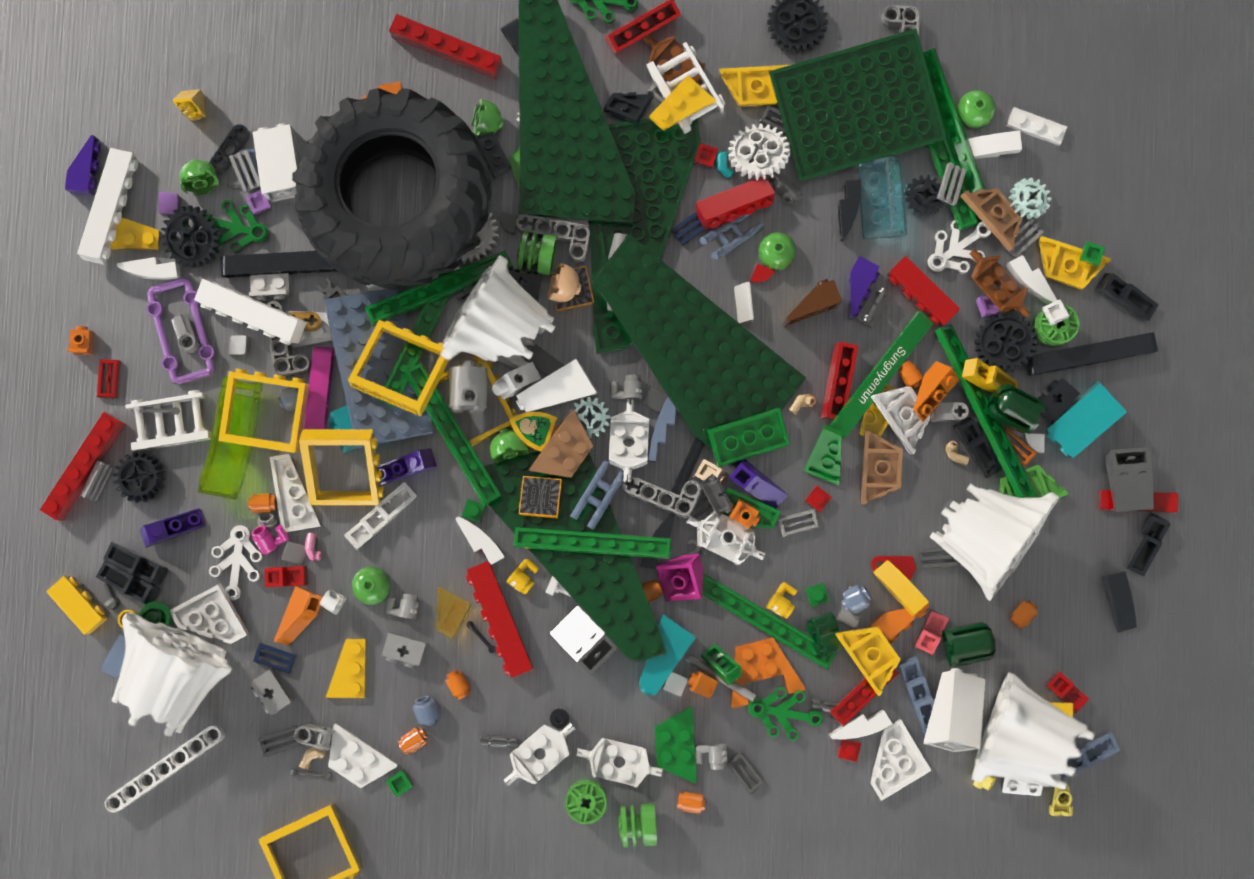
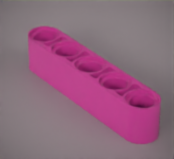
[304,346,335,429]

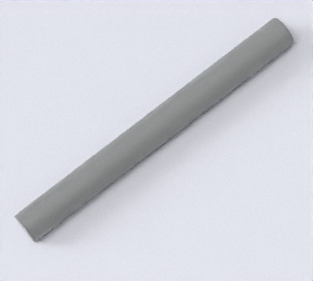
[686,655,756,702]

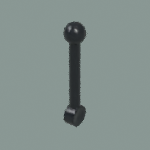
[466,621,496,653]

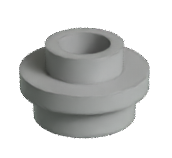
[257,513,277,529]

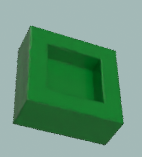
[1079,241,1105,266]
[461,499,486,523]
[805,583,830,607]
[386,770,414,798]

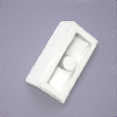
[734,282,754,324]

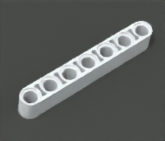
[105,725,225,813]

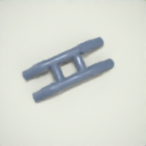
[700,214,764,260]
[570,461,624,530]

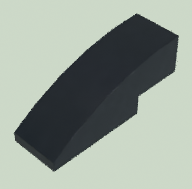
[837,180,861,241]
[1096,273,1159,321]
[953,417,1003,479]
[1126,512,1171,576]
[640,513,675,570]
[103,541,168,586]
[96,560,161,605]
[1103,571,1137,633]

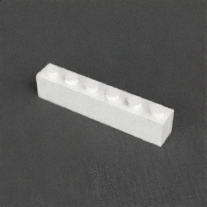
[77,148,138,265]
[194,279,307,345]

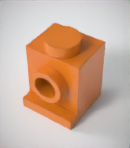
[68,326,94,355]
[729,499,760,528]

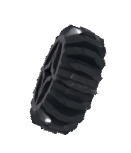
[113,451,167,503]

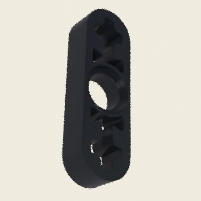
[209,124,250,174]

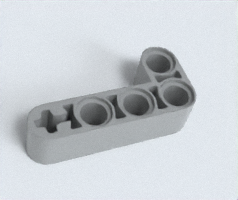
[881,5,920,36]
[516,214,590,263]
[267,301,312,377]
[622,476,701,518]

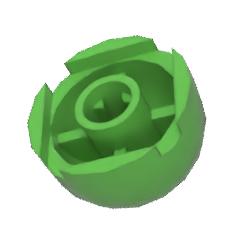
[957,90,995,129]
[471,99,504,138]
[179,159,219,195]
[758,232,796,271]
[490,429,529,463]
[352,567,391,605]

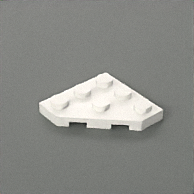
[170,583,249,644]
[870,719,931,801]

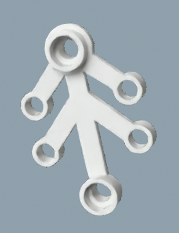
[927,220,991,274]
[209,525,263,601]

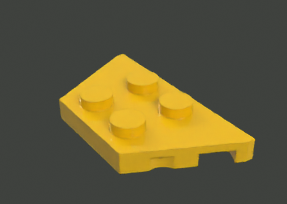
[719,65,789,107]
[1038,236,1111,290]
[835,627,901,696]

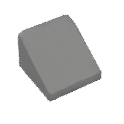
[229,335,250,356]
[282,541,306,565]

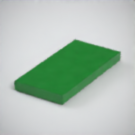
[707,408,790,467]

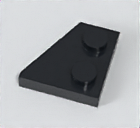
[604,91,655,124]

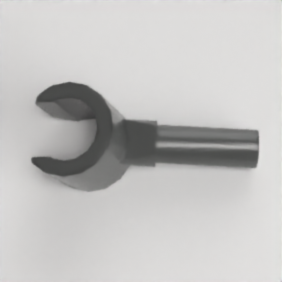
[104,583,120,611]

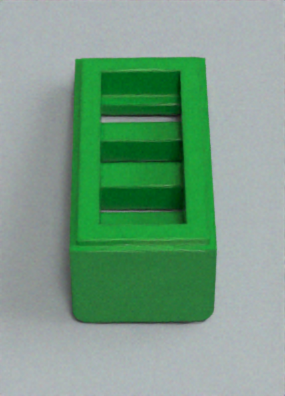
[701,644,742,686]

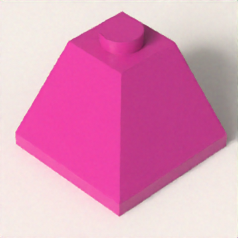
[656,554,704,602]

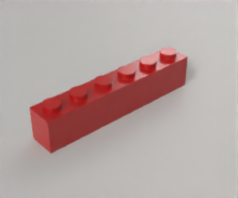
[389,13,502,80]
[40,412,126,521]
[465,561,534,678]

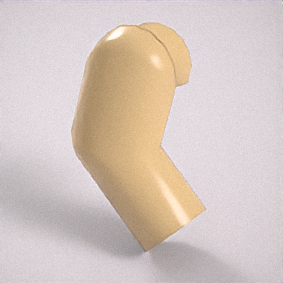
[299,747,326,770]

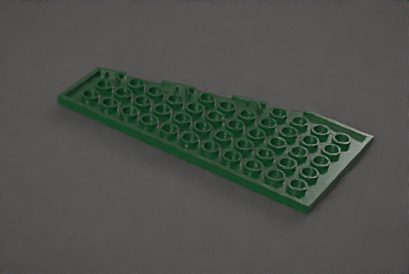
[593,234,806,468]

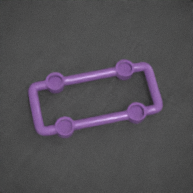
[146,278,216,384]

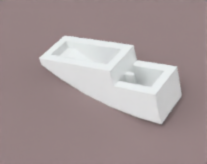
[968,131,1022,159]
[1005,255,1057,305]
[117,257,182,281]
[455,517,506,565]
[828,709,892,739]

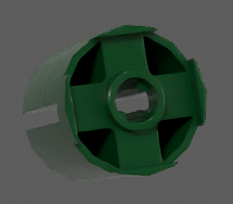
[987,384,1045,434]
[942,622,996,667]

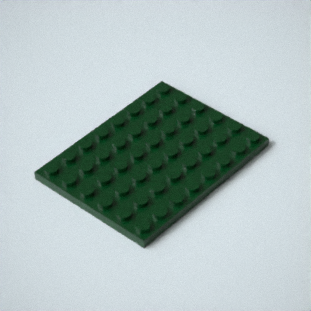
[769,28,947,182]

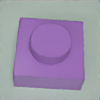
[245,190,272,216]
[976,296,1001,317]

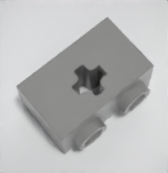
[382,632,428,668]
[250,669,294,715]

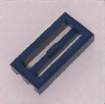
[672,212,705,245]
[253,643,297,674]

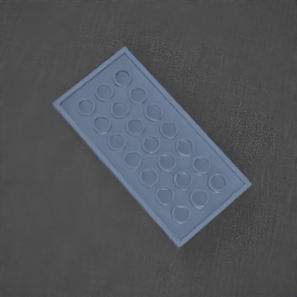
[324,289,434,448]

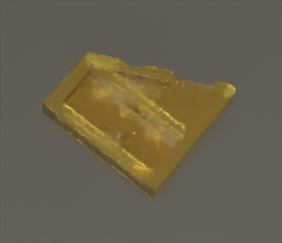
[435,587,472,639]

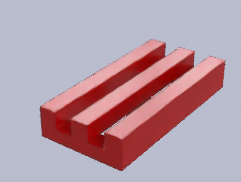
[97,359,121,399]

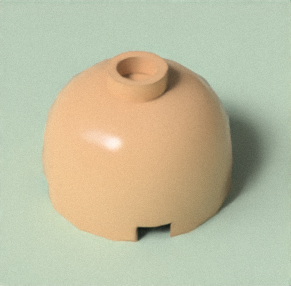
[547,263,581,303]

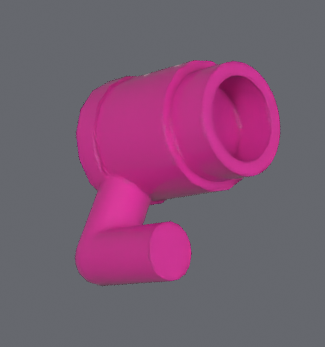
[251,525,289,554]

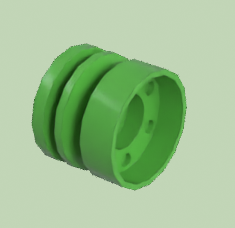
[517,231,557,276]
[1032,304,1080,348]
[566,779,607,824]
[618,803,657,848]

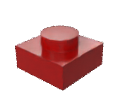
[694,143,718,168]
[804,485,832,513]
[837,739,861,762]

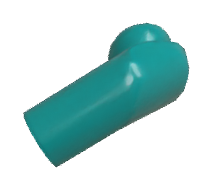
[716,150,734,179]

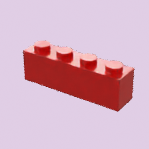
[604,0,681,53]
[696,177,775,230]
[887,255,960,327]
[820,341,859,421]

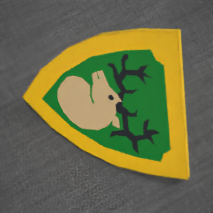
[509,412,557,452]

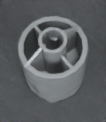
[448,360,487,413]

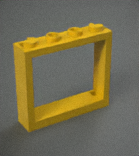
[348,320,450,416]
[437,356,517,446]
[218,368,310,453]
[299,429,384,505]
[258,803,363,879]

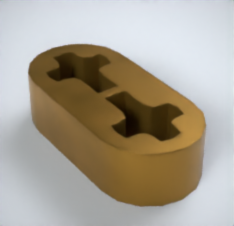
[288,312,322,332]

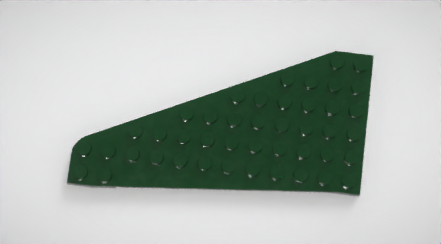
[518,0,636,225]
[590,118,701,354]
[484,451,667,662]

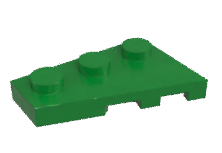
[804,425,843,485]
[723,487,781,529]

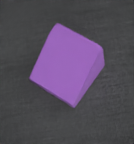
[159,192,181,214]

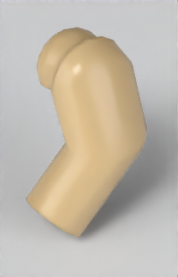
[788,394,817,415]
[946,441,969,466]

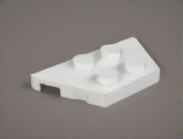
[871,386,931,455]
[328,723,398,788]

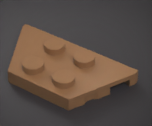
[960,188,1023,251]
[529,409,593,478]
[861,430,903,504]

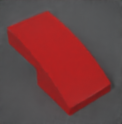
[264,566,307,587]
[1047,672,1089,714]

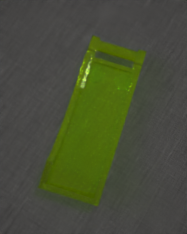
[198,376,263,499]

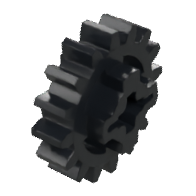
[904,175,946,217]

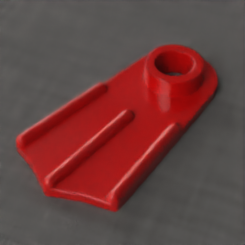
[871,556,917,580]

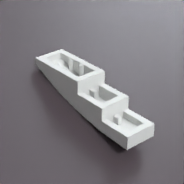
[344,482,417,550]

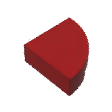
[750,263,775,283]

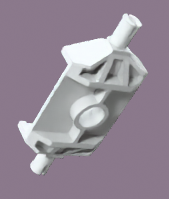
[609,399,649,483]
[686,511,765,565]
[504,723,575,786]
[576,738,663,788]

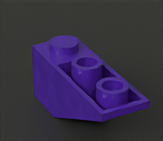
[65,135,101,195]
[848,256,880,319]
[378,448,437,485]
[729,459,788,509]
[139,508,206,548]

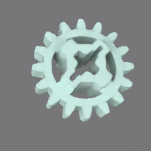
[1009,177,1051,220]
[570,397,611,439]

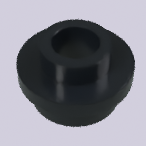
[550,708,569,728]

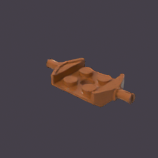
[643,34,709,93]
[969,249,1031,319]

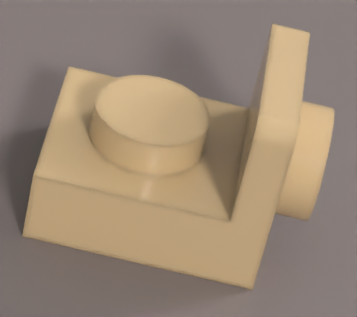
[694,459,728,486]

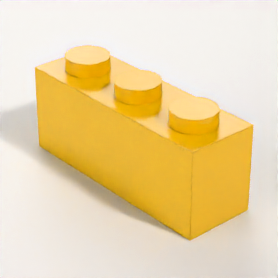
[46,576,108,635]

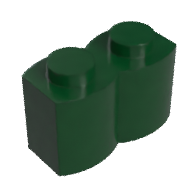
[806,612,845,658]

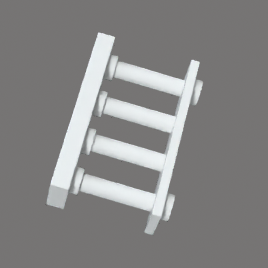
[647,42,725,134]
[125,390,213,452]

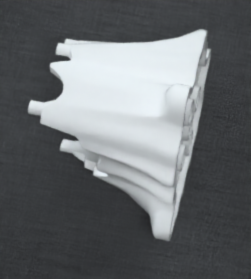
[440,255,555,369]
[930,484,1060,601]
[112,612,232,736]
[971,672,1094,790]

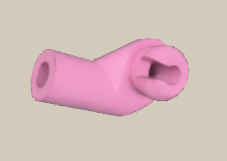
[305,533,322,562]

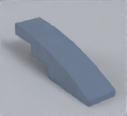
[648,397,676,463]
[898,656,934,737]
[1058,732,1120,779]

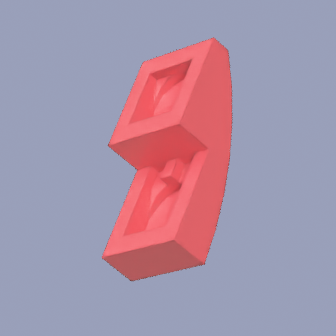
[915,609,949,655]

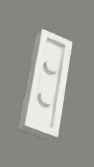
[1006,107,1067,146]

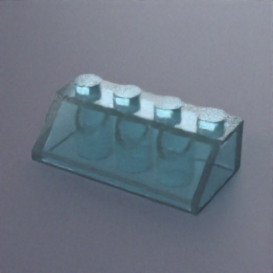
[858,156,908,239]

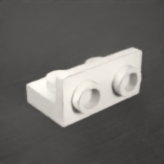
[249,273,291,302]

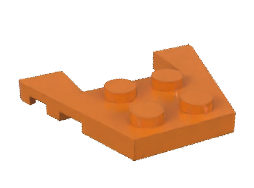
[731,637,806,708]

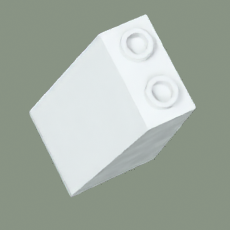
[253,123,300,202]
[516,359,598,412]
[924,668,985,752]

